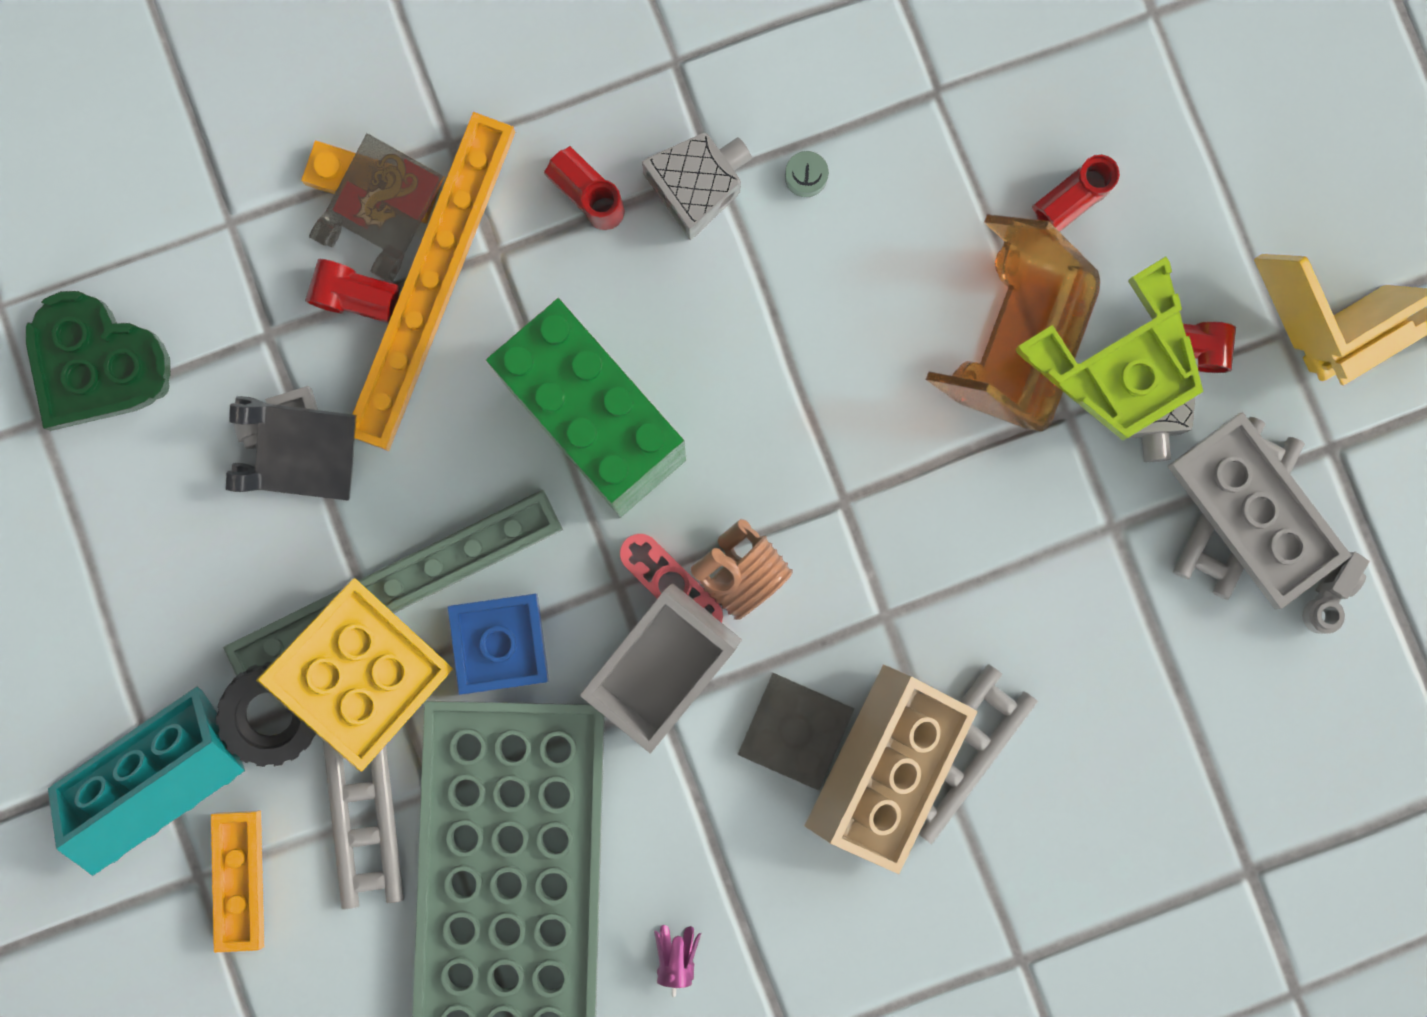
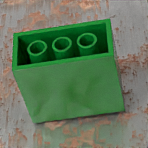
[485,298,686,518]

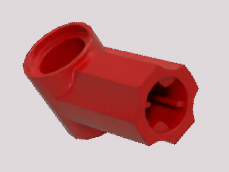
[544,146,625,230]
[1032,154,1120,236]
[305,258,400,323]
[1183,322,1236,373]

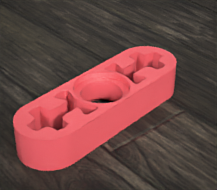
[620,534,723,623]

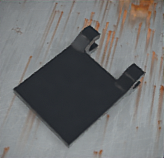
[226,396,357,501]

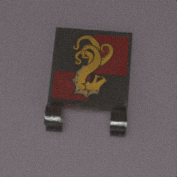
[309,133,445,282]

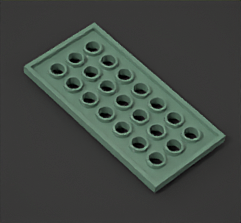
[412,701,605,1017]

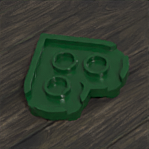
[26,291,171,431]

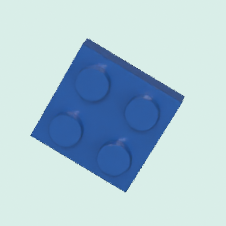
[448,593,550,695]

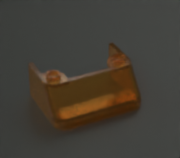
[925,214,1100,432]

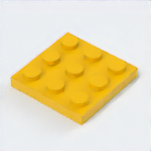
[256,578,453,772]

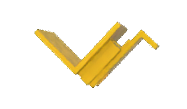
[1254,254,1427,386]

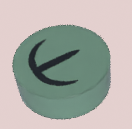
[785,151,829,197]

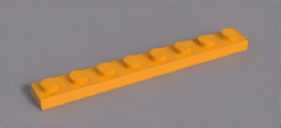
[353,112,516,451]

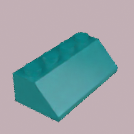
[48,686,245,876]

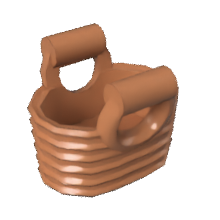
[691,519,793,620]

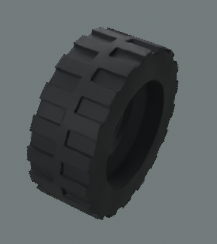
[216,662,316,767]

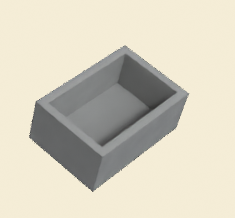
[580,583,742,754]

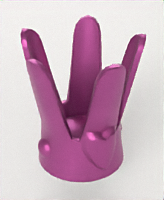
[654,925,702,997]

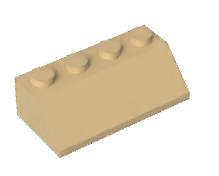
[804,664,978,874]

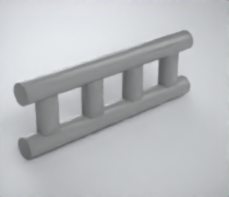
[1173,417,1305,600]
[919,664,1038,844]
[323,740,404,909]

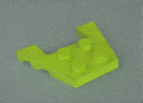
[1015,256,1204,440]

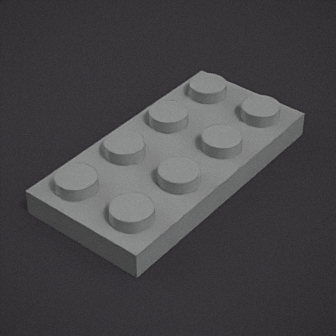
[1167,412,1352,609]

